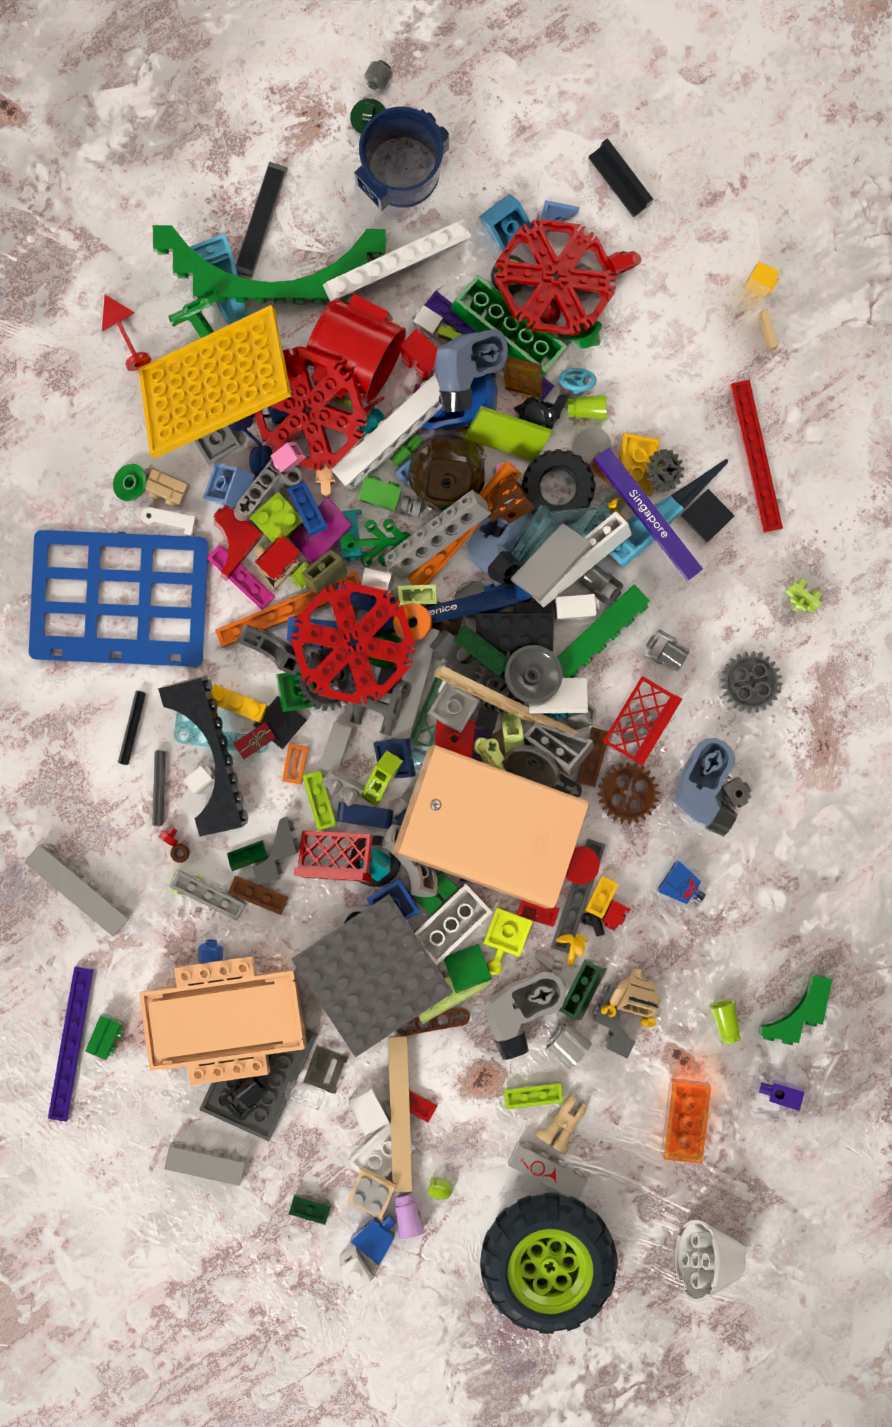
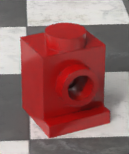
[602,900,630,931]

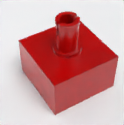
[434,718,476,758]

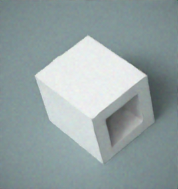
[412,305,443,338]

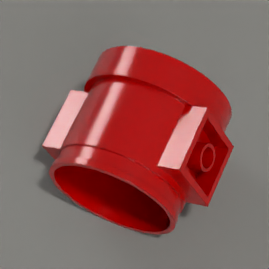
[305,294,406,404]

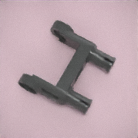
[349,680,411,736]

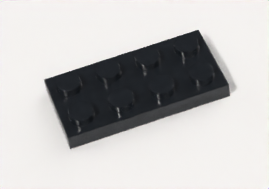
[476,612,554,651]

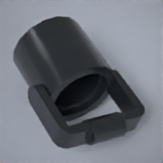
[222,1076,268,1120]

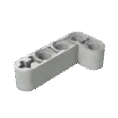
[234,459,302,521]

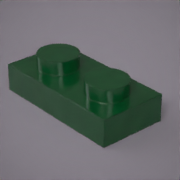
[227,840,268,871]
[289,1194,331,1225]

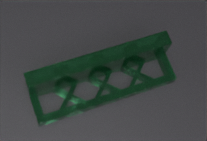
[409,677,442,749]

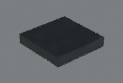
[680,489,735,543]
[253,696,307,750]

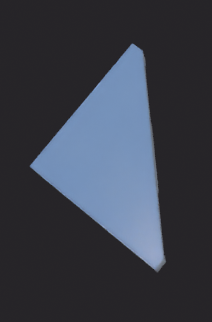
[541,200,580,233]

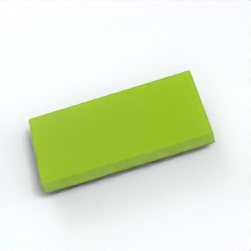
[465,406,551,461]

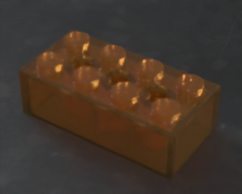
[661,1078,711,1164]

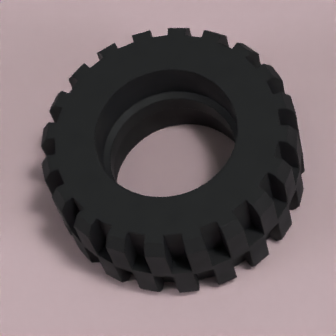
[521,449,596,525]

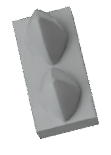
[321,769,365,806]

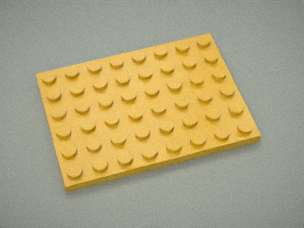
[138,305,291,459]

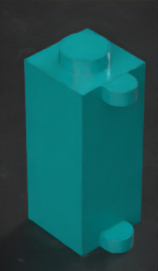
[340,510,367,562]

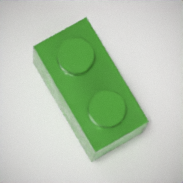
[358,475,402,512]

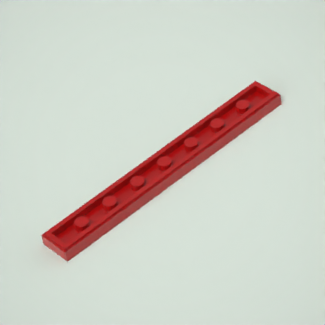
[730,379,783,533]

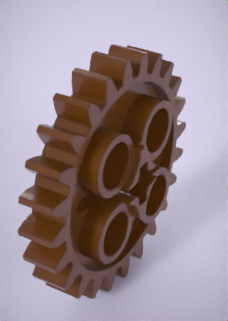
[597,762,660,824]

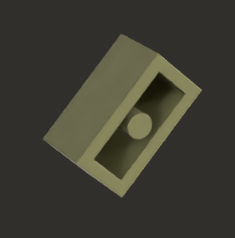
[301,550,348,595]

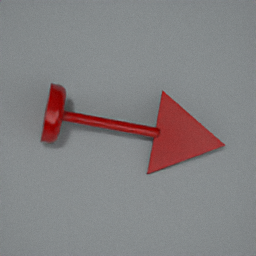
[102,295,152,371]

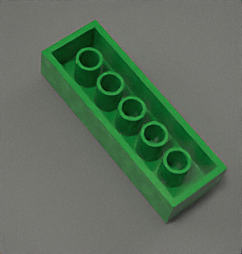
[450,274,568,382]

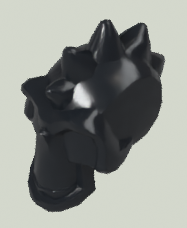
[514,394,571,429]

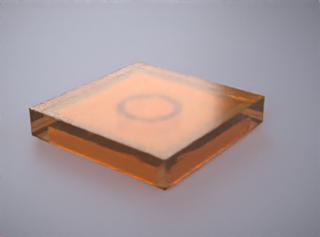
[504,357,543,398]

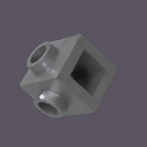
[722,777,752,808]

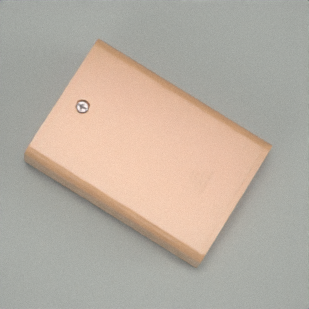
[392,745,589,908]

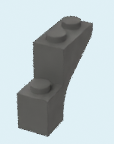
[252,816,300,885]
[592,984,636,1059]

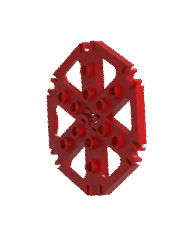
[495,219,617,336]
[254,346,367,471]
[290,581,416,705]

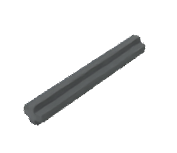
[152,750,166,826]

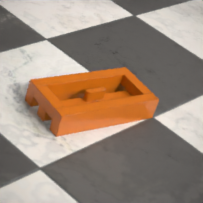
[282,743,308,785]

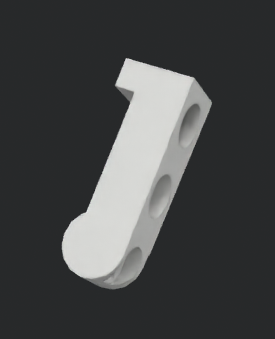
[141,507,198,537]

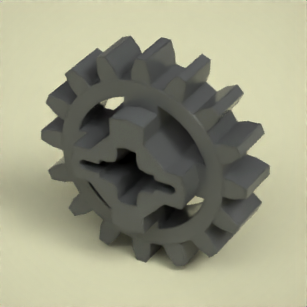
[645,449,684,491]

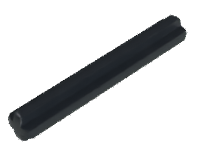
[118,690,146,765]

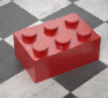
[400,329,438,382]

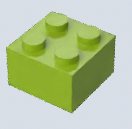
[250,492,303,542]

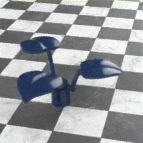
[228,407,289,477]

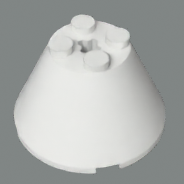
[675,1220,747,1301]

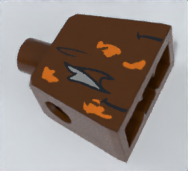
[488,475,536,523]

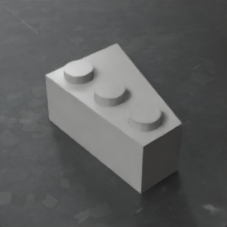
[524,722,594,777]

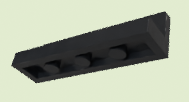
[588,138,653,217]

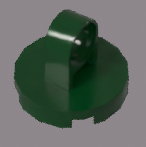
[350,98,386,136]

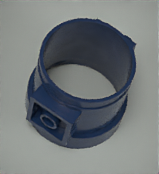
[354,106,449,211]

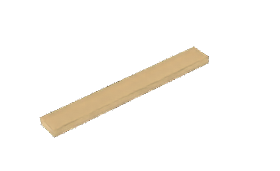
[434,666,577,735]
[388,1036,412,1192]

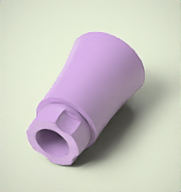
[394,1193,425,1239]

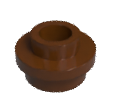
[170,844,190,863]

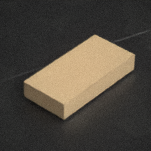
[758,309,778,351]

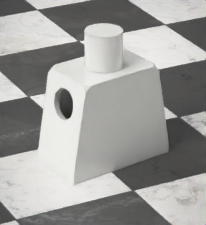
[339,1246,374,1291]

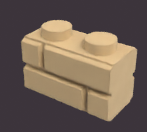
[145,468,190,507]

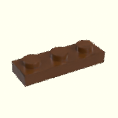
[576,727,609,787]
[228,875,289,915]

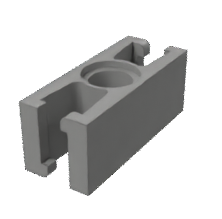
[319,722,353,772]

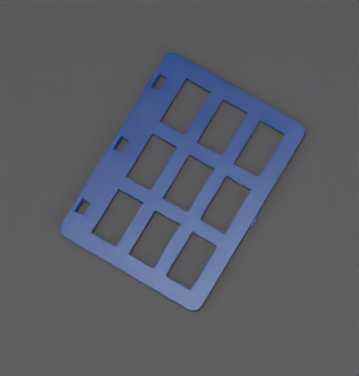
[29,530,208,667]

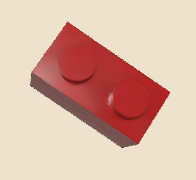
[255,534,300,580]

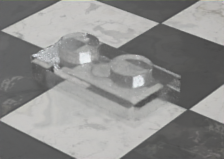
[283,1079,326,1111]

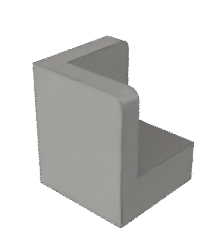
[564,702,596,730]

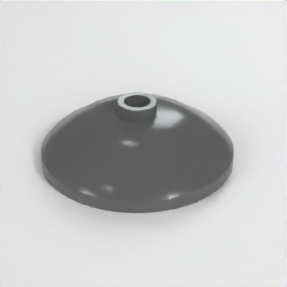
[505,645,563,703]
[503,745,559,787]

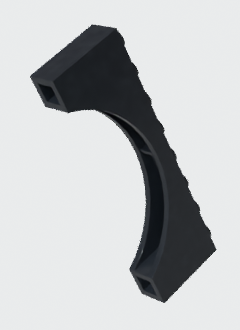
[158,675,248,837]

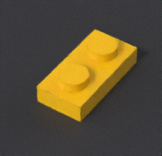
[585,875,619,919]

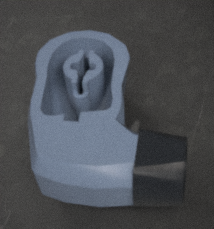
[434,329,508,412]
[467,506,528,587]

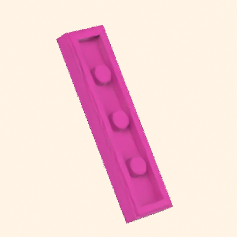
[207,544,275,610]

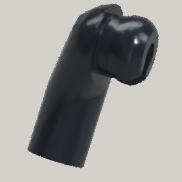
[581,913,605,937]

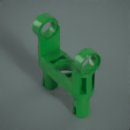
[168,288,220,338]

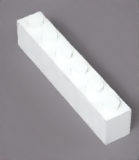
[532,512,632,608]

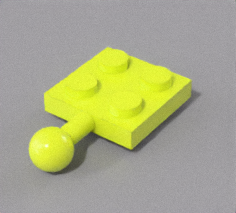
[483,907,533,975]

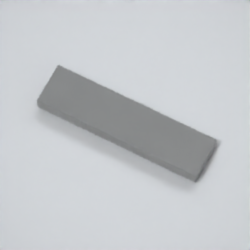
[169,869,246,920]

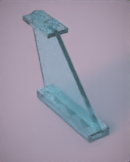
[510,501,612,565]

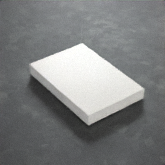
[529,678,588,713]
[348,1122,416,1179]

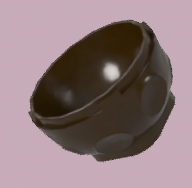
[408,434,485,510]

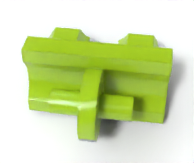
[785,578,823,613]

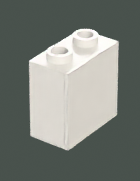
[554,594,599,621]

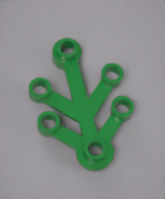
[341,519,411,567]

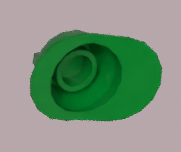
[558,321,602,349]

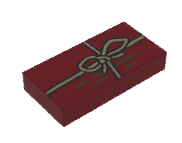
[233,722,276,760]

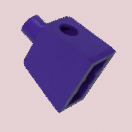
[759,1080,805,1111]

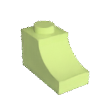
[393,585,437,609]
[500,711,524,754]

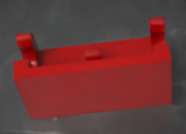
[517,900,560,927]

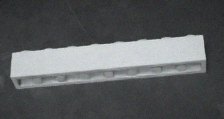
[323,219,471,302]
[332,372,442,490]

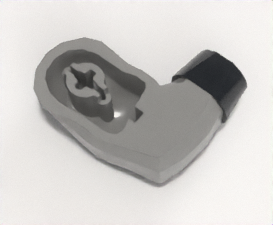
[486,972,566,1060]

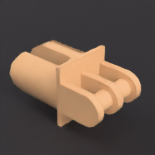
[315,462,336,498]

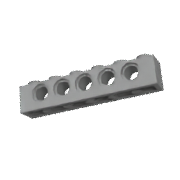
[383,490,491,580]

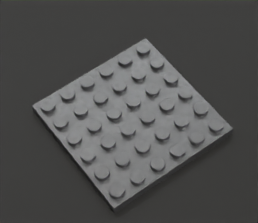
[291,894,453,1058]

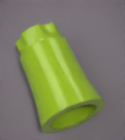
[568,394,607,420]
[709,1000,741,1044]

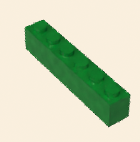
[557,584,650,678]

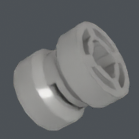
[400,495,422,518]

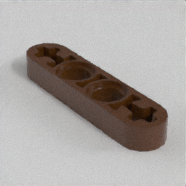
[397,1007,470,1036]

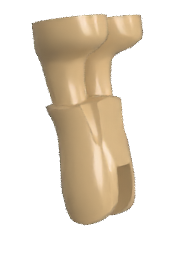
[535,1094,588,1155]

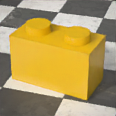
[744,261,779,298]

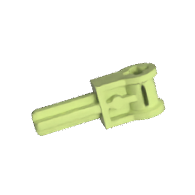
[474,737,506,771]

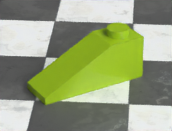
[361,751,403,807]

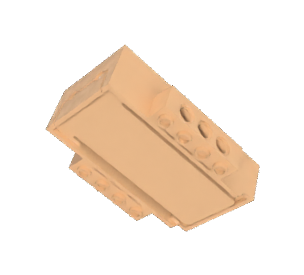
[139,956,308,1086]

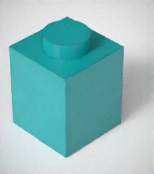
[360,847,391,881]

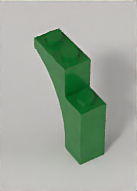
[758,973,832,1045]

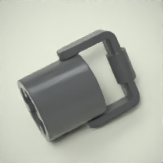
[579,565,623,606]
[644,630,690,671]

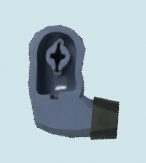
[673,738,738,837]

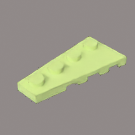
[418,977,490,1024]

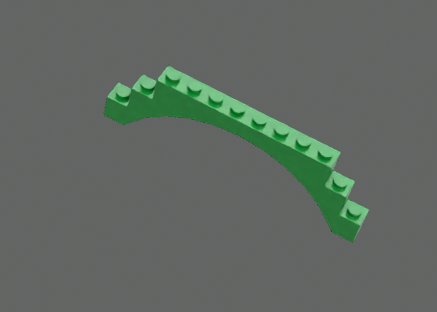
[153,225,386,304]

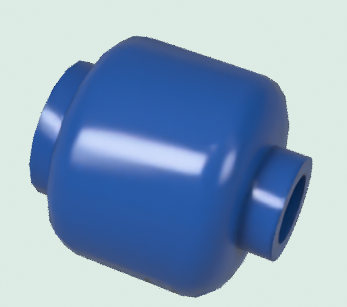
[198,939,224,963]

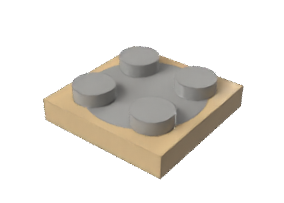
[348,1167,397,1220]

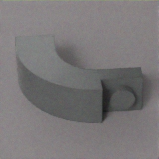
[237,623,299,676]

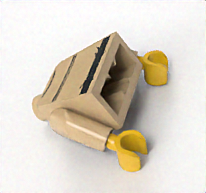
[601,969,660,1027]

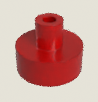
[158,827,178,847]

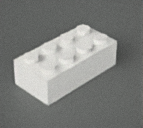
[414,882,492,966]

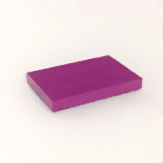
[289,497,353,564]

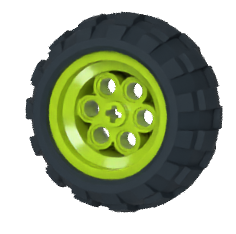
[480,1193,618,1334]

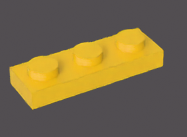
[212,684,268,723]

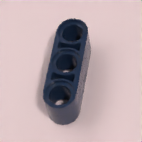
[336,802,394,829]

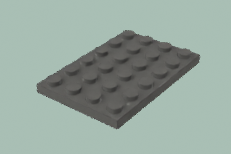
[199,1030,317,1142]

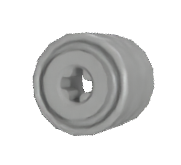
[546,1023,592,1069]

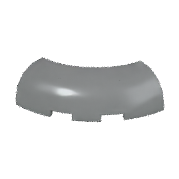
[381,824,438,897]

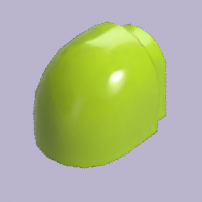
[288,560,310,589]
[428,1177,453,1200]

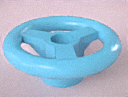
[559,368,597,394]

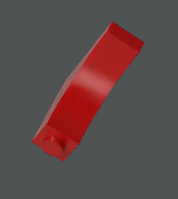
[213,505,262,581]

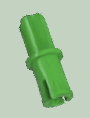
[390,433,424,467]

